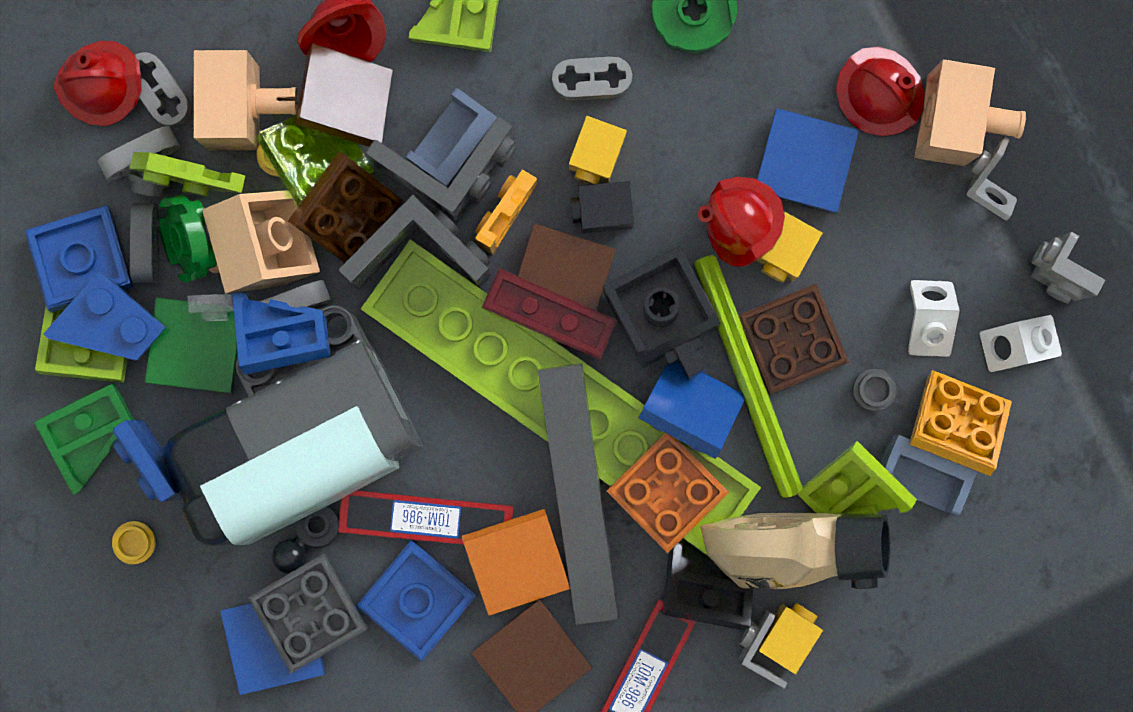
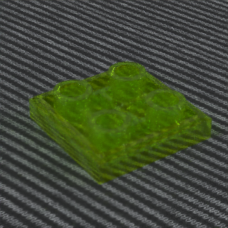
[256,115,374,206]

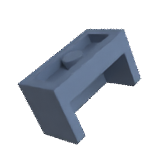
[405,88,497,188]
[880,435,978,516]

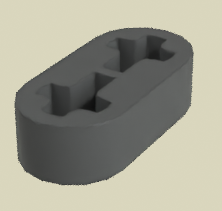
[130,203,159,284]

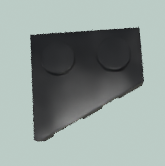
[663,538,753,631]

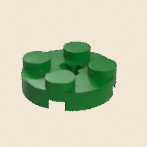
[651,0,737,54]
[158,195,217,283]

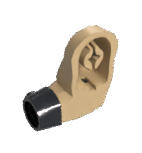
[700,513,891,589]

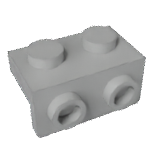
[1030,232,1106,303]

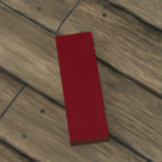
[481,268,618,360]

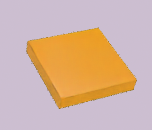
[909,370,1012,476]

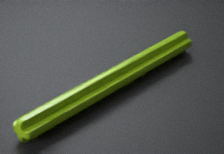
[694,255,803,498]

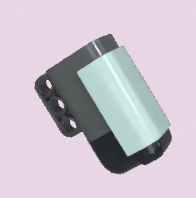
[163,306,423,546]

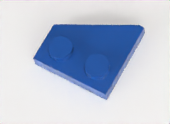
[43,271,167,361]
[232,292,331,375]

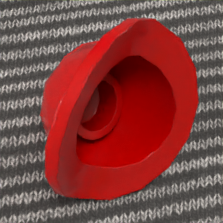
[296,0,387,62]
[53,41,142,126]
[836,47,925,136]
[698,177,785,266]

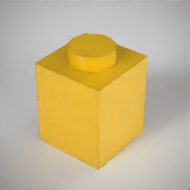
[569,116,627,185]
[757,212,822,283]
[757,603,823,675]

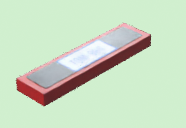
[338,490,514,545]
[600,599,696,712]

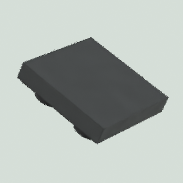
[248,553,368,674]

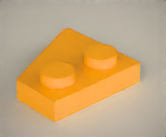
[475,169,537,255]

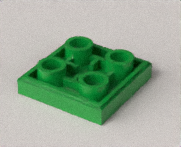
[145,298,238,394]

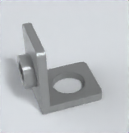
[966,136,1017,220]
[738,610,788,688]

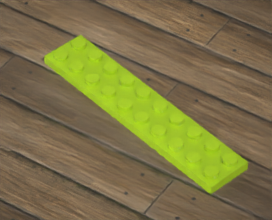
[361,239,761,554]

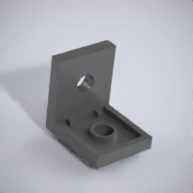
[366,116,516,222]
[339,195,491,289]

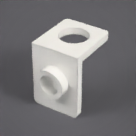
[908,280,960,357]
[980,315,1062,372]

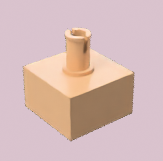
[194,50,298,151]
[914,59,1026,166]
[202,190,320,294]

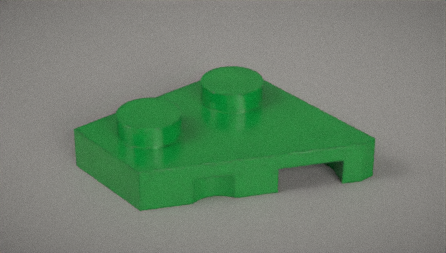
[34,382,134,495]

